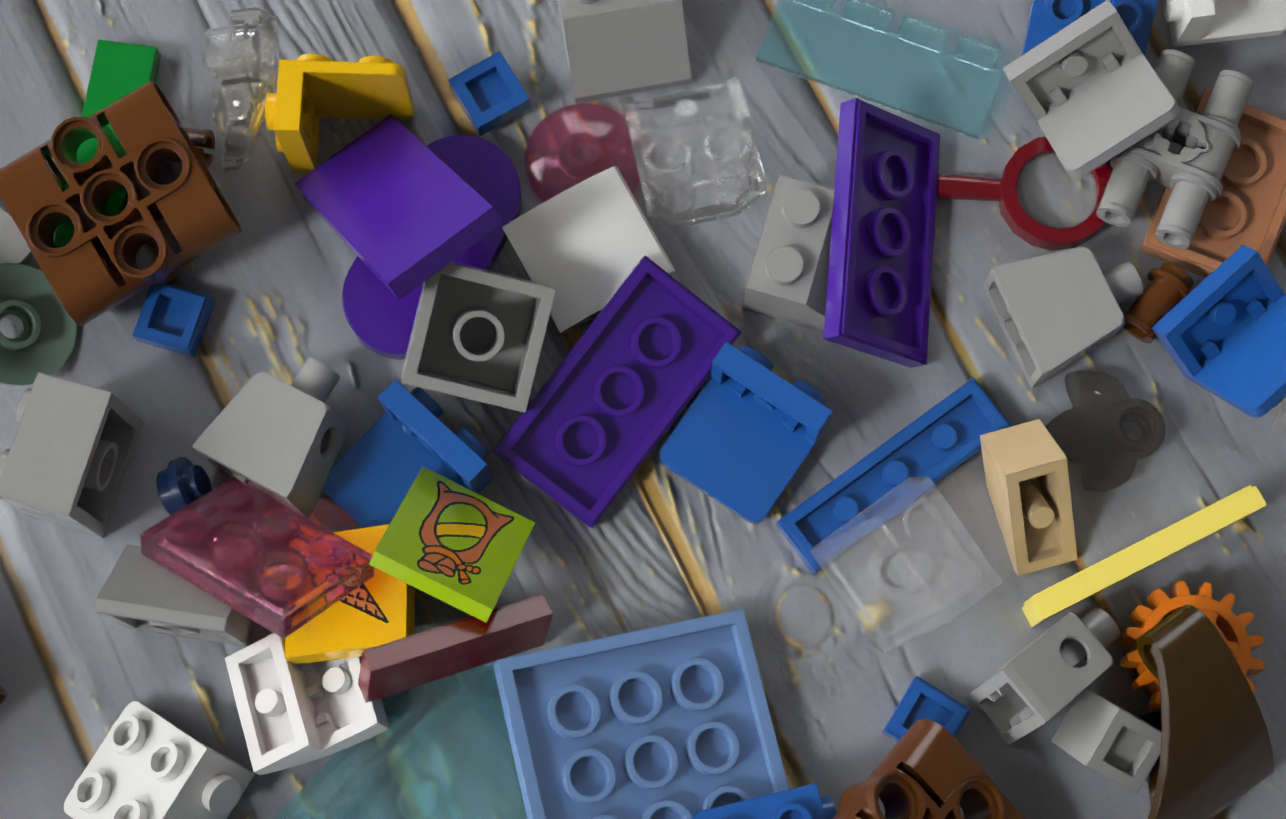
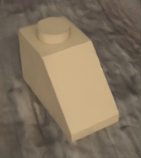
[980,419,1078,576]

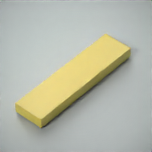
[1021,485,1267,627]

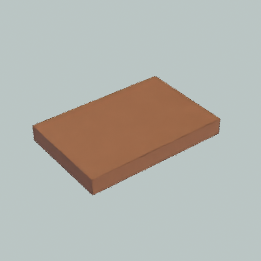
[1139,88,1286,278]

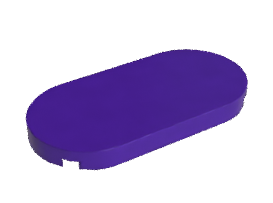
[342,135,522,360]

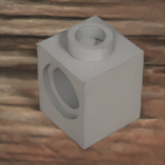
[1051,687,1162,794]

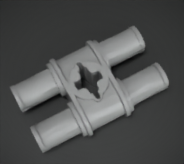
[1096,49,1254,249]

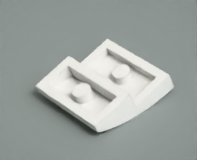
[502,166,676,333]
[225,631,390,775]

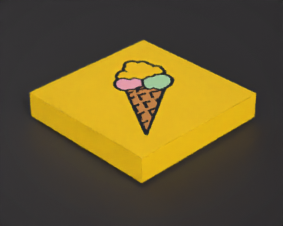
[284,524,415,665]

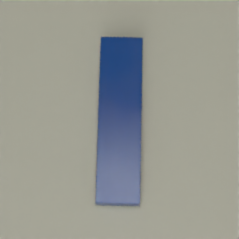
[776,377,1012,575]

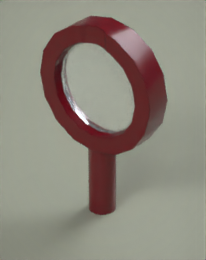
[937,136,1112,251]

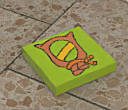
[369,466,535,623]

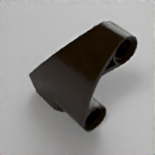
[1136,605,1275,819]

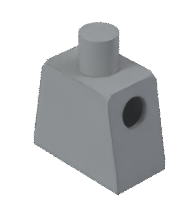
[982,246,1143,389]
[192,358,347,518]
[967,608,1120,745]

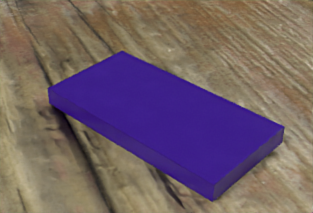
[823,98,940,368]
[294,114,502,300]
[492,255,742,528]

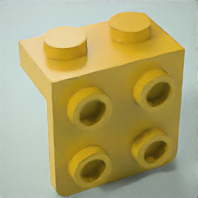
[265,54,415,174]

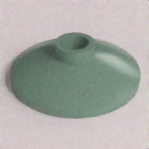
[0,263,77,386]

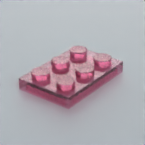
[140,477,374,639]

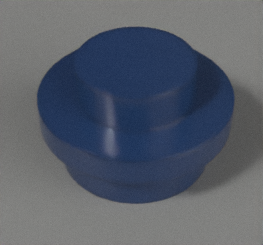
[156,457,212,519]

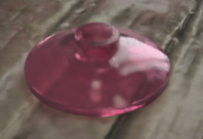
[525,103,644,202]

